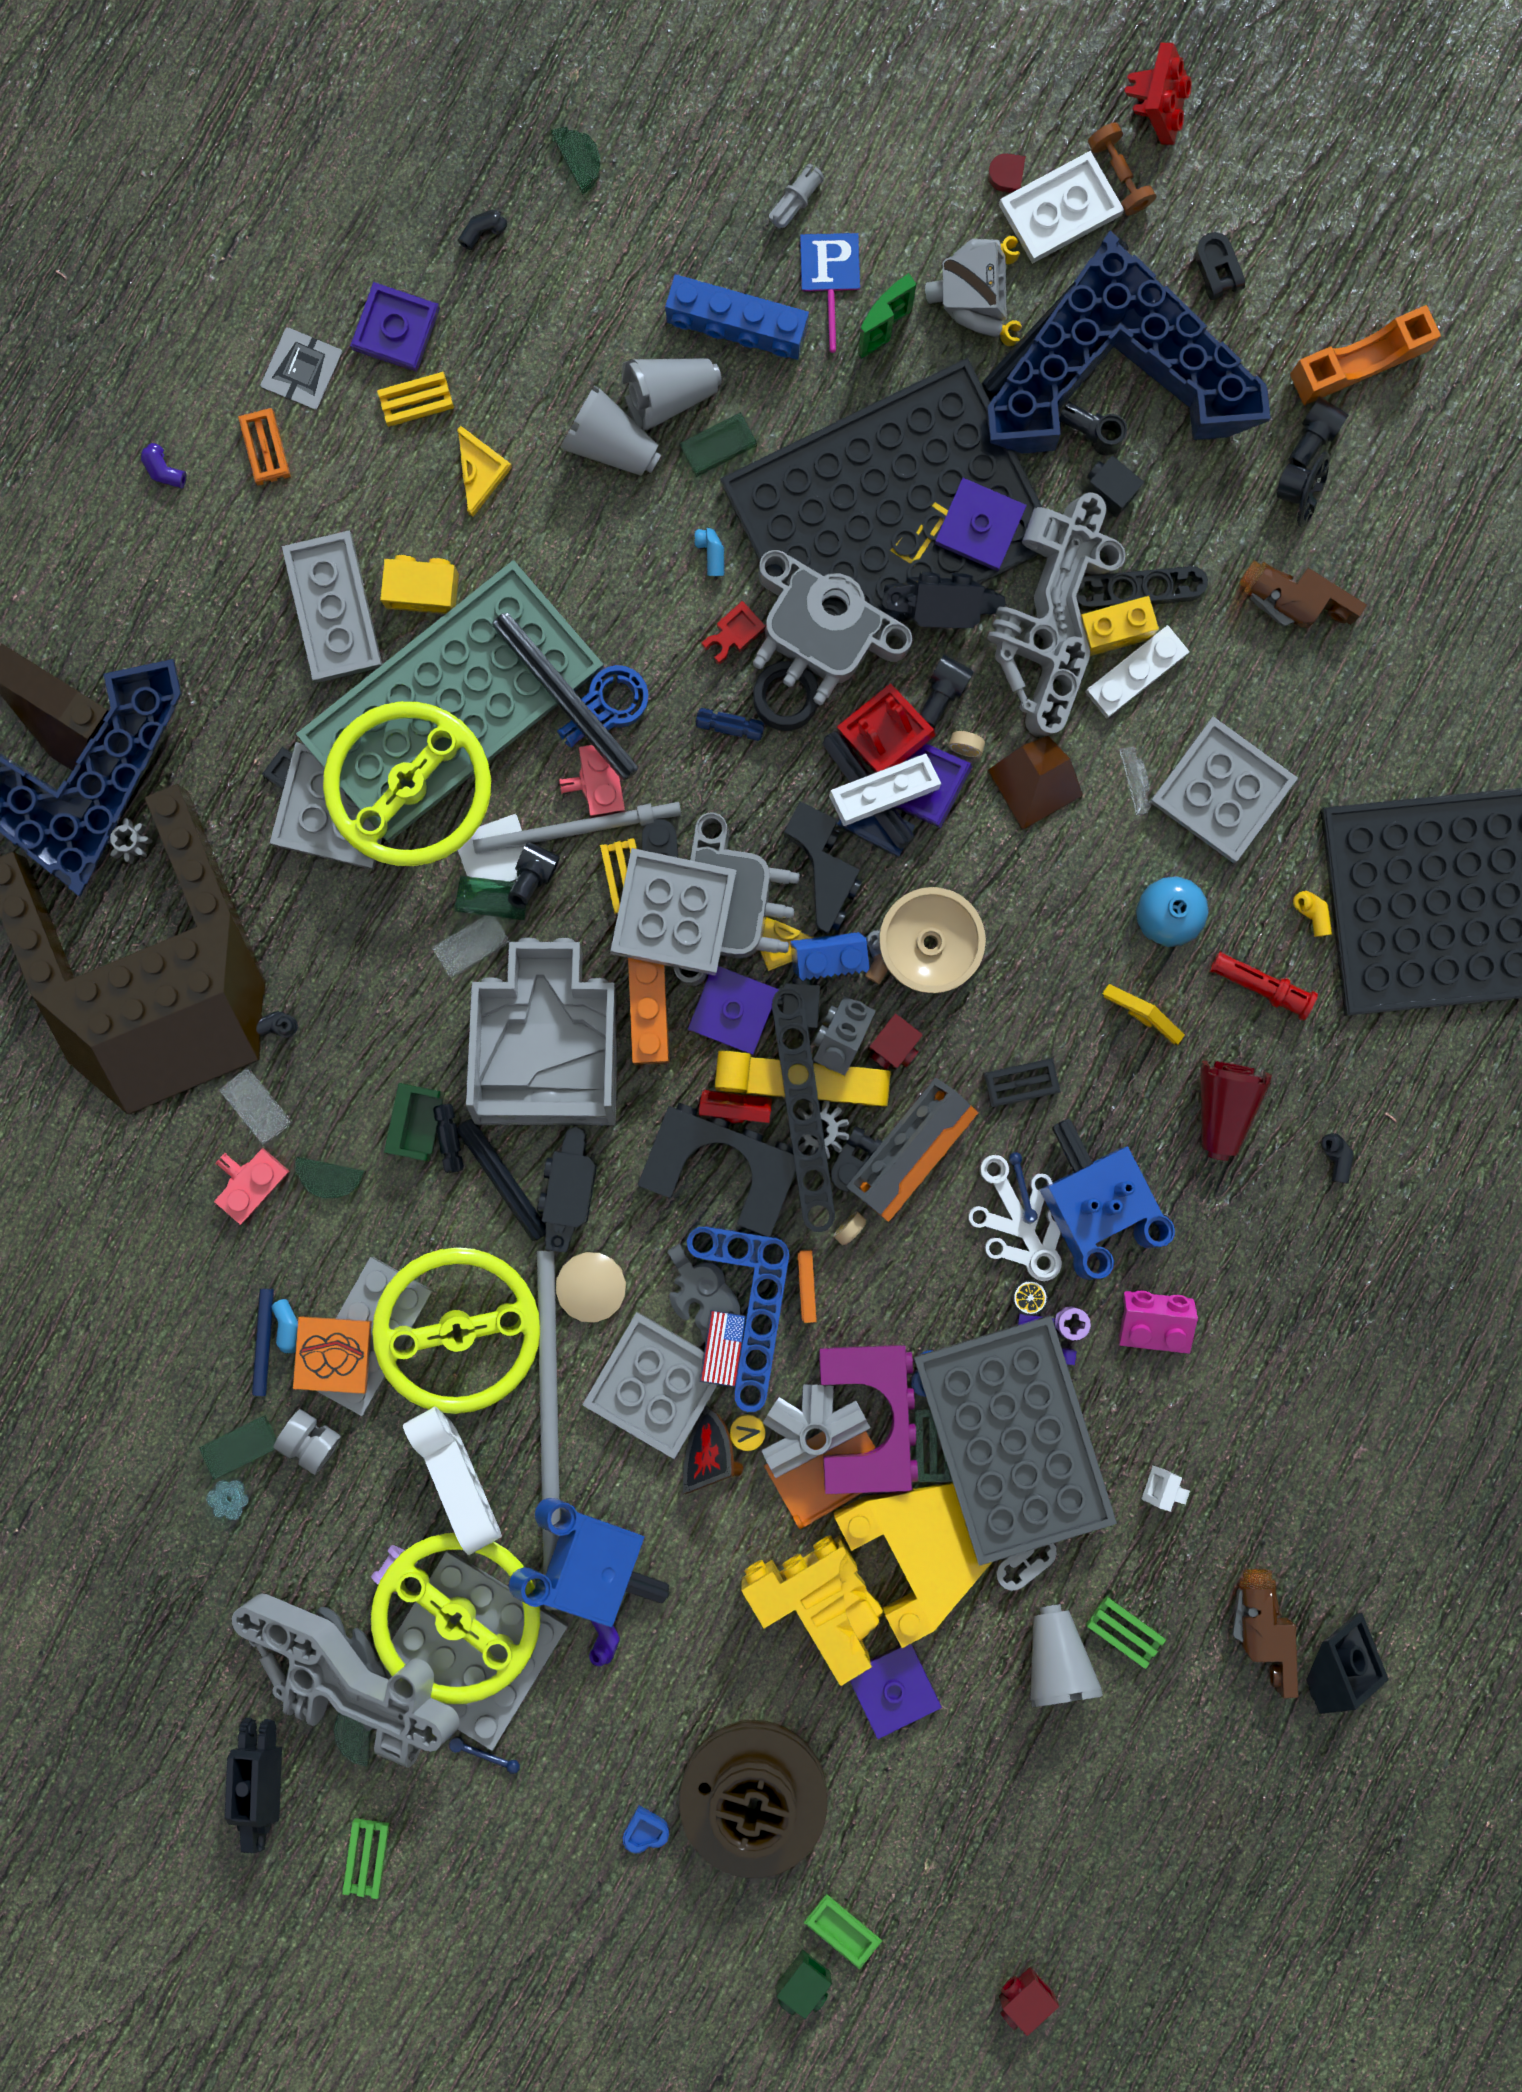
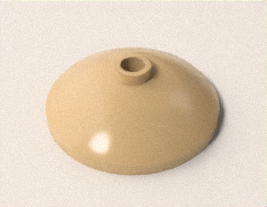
[879,887,986,993]

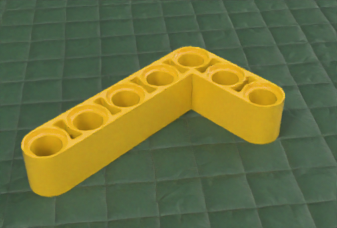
[715,1051,891,1106]

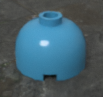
[1136,876,1209,947]

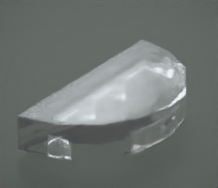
[1119,746,1151,816]

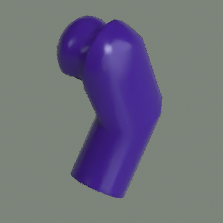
[589,1620,620,1667]

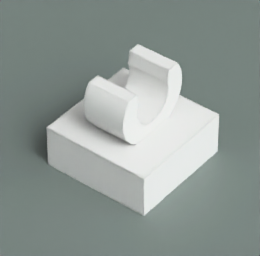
[1141,1466,1190,1512]

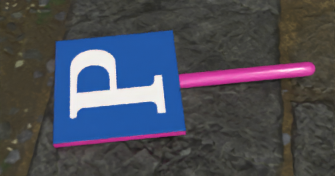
[800,233,860,353]

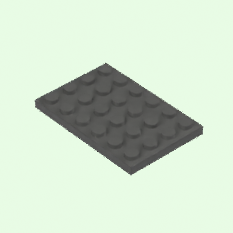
[914,1315,1117,1566]

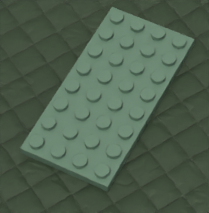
[296,560,604,843]

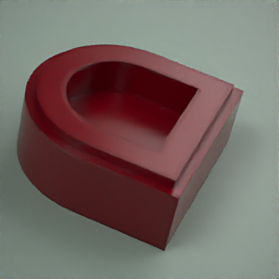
[988,153,1026,193]

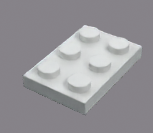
[999,151,1124,264]

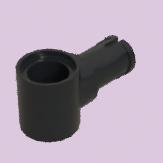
[1288,396,1349,469]
[1059,401,1127,456]
[920,655,974,728]
[507,842,560,909]

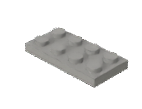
[282,530,382,683]
[318,1257,433,1416]

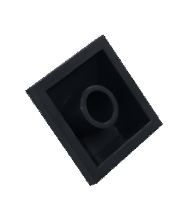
[1306,1613,1389,1714]

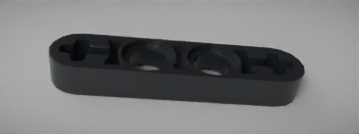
[1076,566,1208,611]

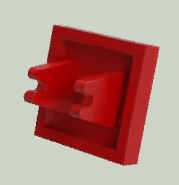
[1124,43,1192,145]
[837,683,936,773]

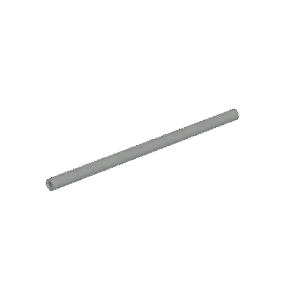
[537,1251,560,1610]

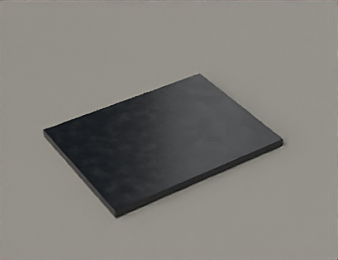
[720,358,1043,623]
[1321,788,1522,1016]

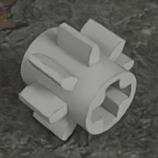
[108,818,152,864]

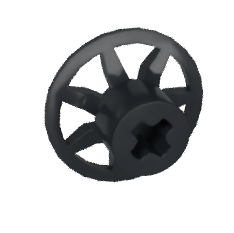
[1277,452,1330,528]

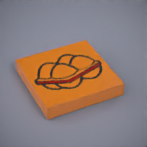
[293,1316,372,1394]

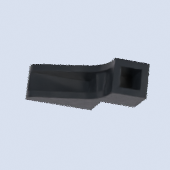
[784,801,862,936]

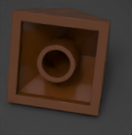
[987,736,1083,830]

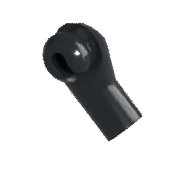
[256,1011,298,1038]

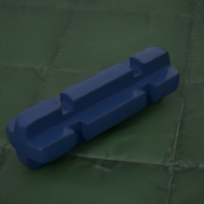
[696,708,764,741]

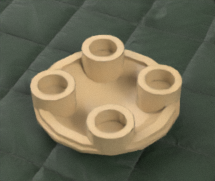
[556,1252,626,1322]

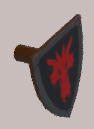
[683,1406,743,1494]

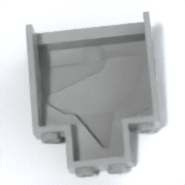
[466,938,617,1125]

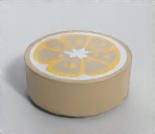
[948,731,985,757]
[833,1211,866,1245]

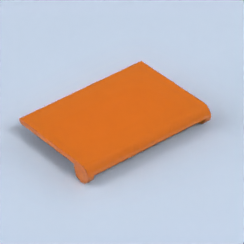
[763,1431,876,1529]

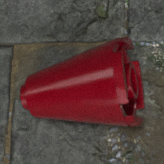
[1200,1061,1272,1161]

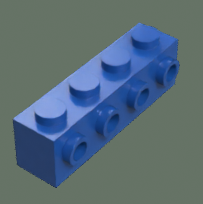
[665,274,809,360]

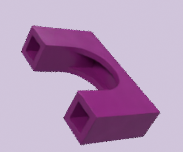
[819,1345,918,1494]

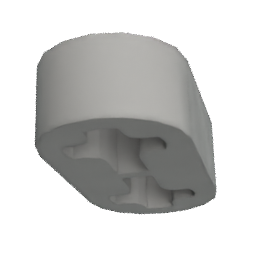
[995,1543,1057,1591]

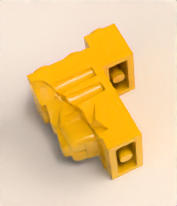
[741,1535,883,1686]

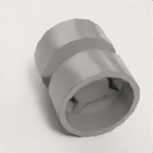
[273,1409,342,1475]

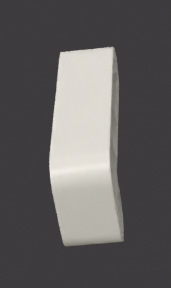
[403,1406,502,1555]

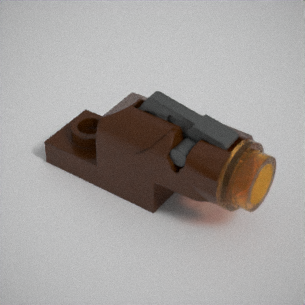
[1238,560,1367,628]
[1232,1569,1298,1698]

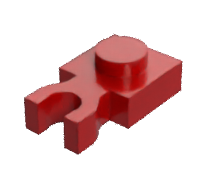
[701,601,766,665]

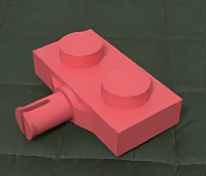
[559,745,625,818]
[214,1148,290,1225]

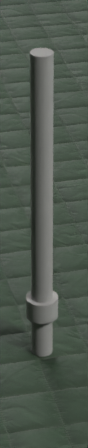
[473,802,681,854]

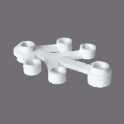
[968,1155,1062,1281]

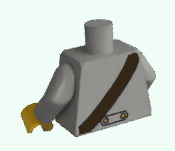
[925,236,1022,346]

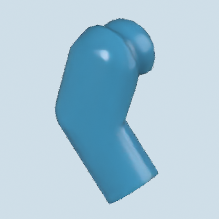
[695,528,724,576]
[271,1299,298,1353]

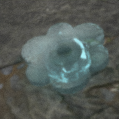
[206,1480,249,1520]

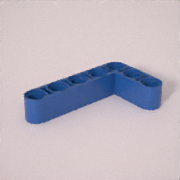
[687,1226,789,1412]

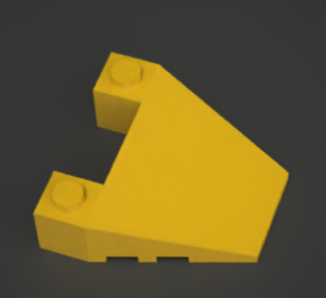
[833,1482,992,1648]

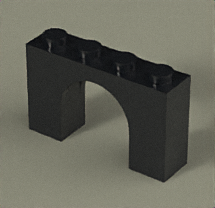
[638,1102,796,1237]

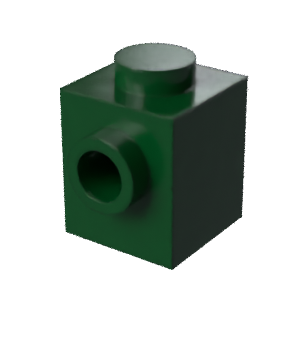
[776,1949,832,2019]

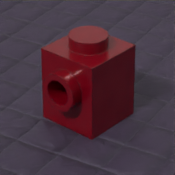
[868,1013,923,1070]
[999,1967,1059,2036]

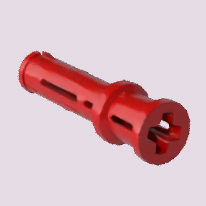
[1210,951,1318,1021]

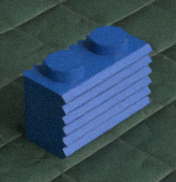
[790,932,869,981]

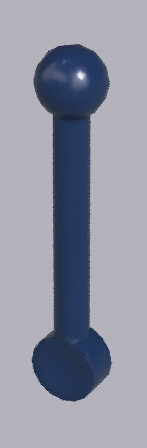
[1009,1152,1038,1224]
[449,1737,520,1774]

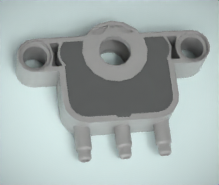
[753,550,912,705]
[674,812,800,986]

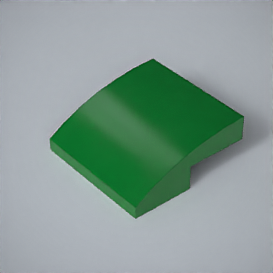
[858,273,917,359]

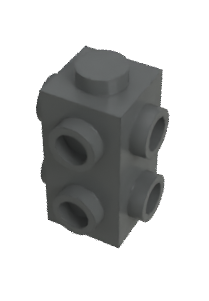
[813,996,876,1076]

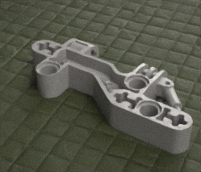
[987,493,1125,737]
[232,1593,459,1768]

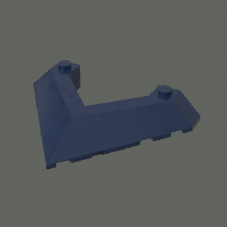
[987,230,1271,453]
[0,659,182,897]

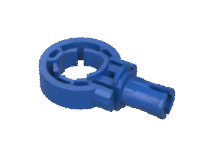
[557,665,648,748]

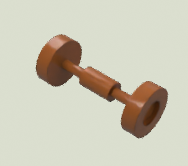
[1088,122,1156,216]

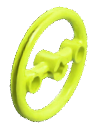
[323,701,491,866]
[372,1248,540,1414]
[371,1533,540,1704]

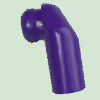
[141,443,187,489]

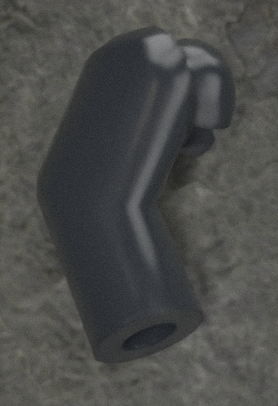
[457,209,507,250]
[1321,1133,1354,1184]

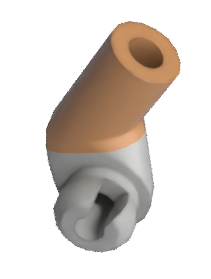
[865,931,888,985]

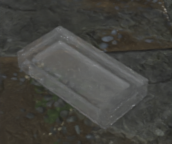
[432,912,511,978]
[219,1068,293,1145]

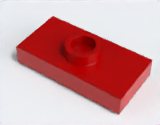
[699,1090,772,1123]

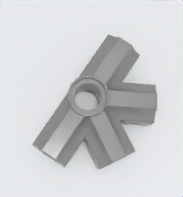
[762,1384,871,1478]

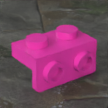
[1118,1291,1198,1354]

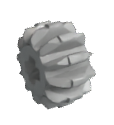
[790,1101,849,1159]

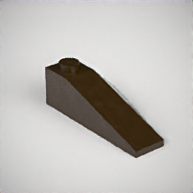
[0,643,109,771]

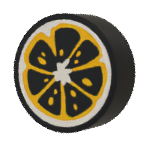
[1011,1279,1048,1315]

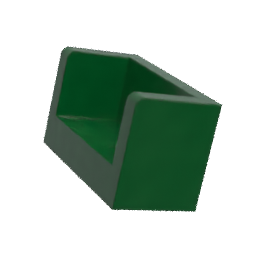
[384,1083,445,1161]

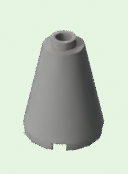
[622,358,722,431]
[560,385,661,476]
[1030,1604,1103,1707]

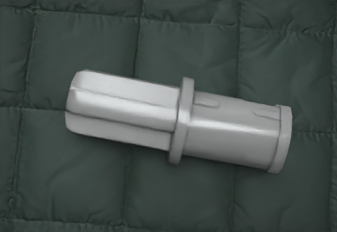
[769,164,824,229]

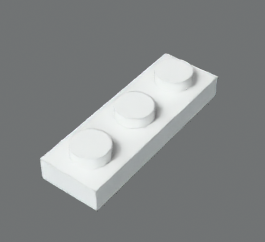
[1085,625,1189,719]
[829,754,941,826]

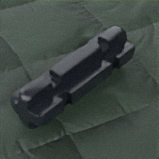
[433,1104,464,1173]

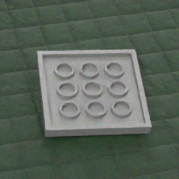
[379,1550,569,1751]

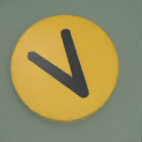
[730,1414,765,1451]

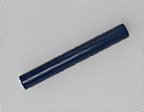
[252,1288,274,1396]

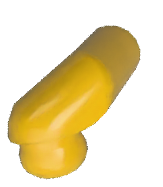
[1293,891,1332,937]

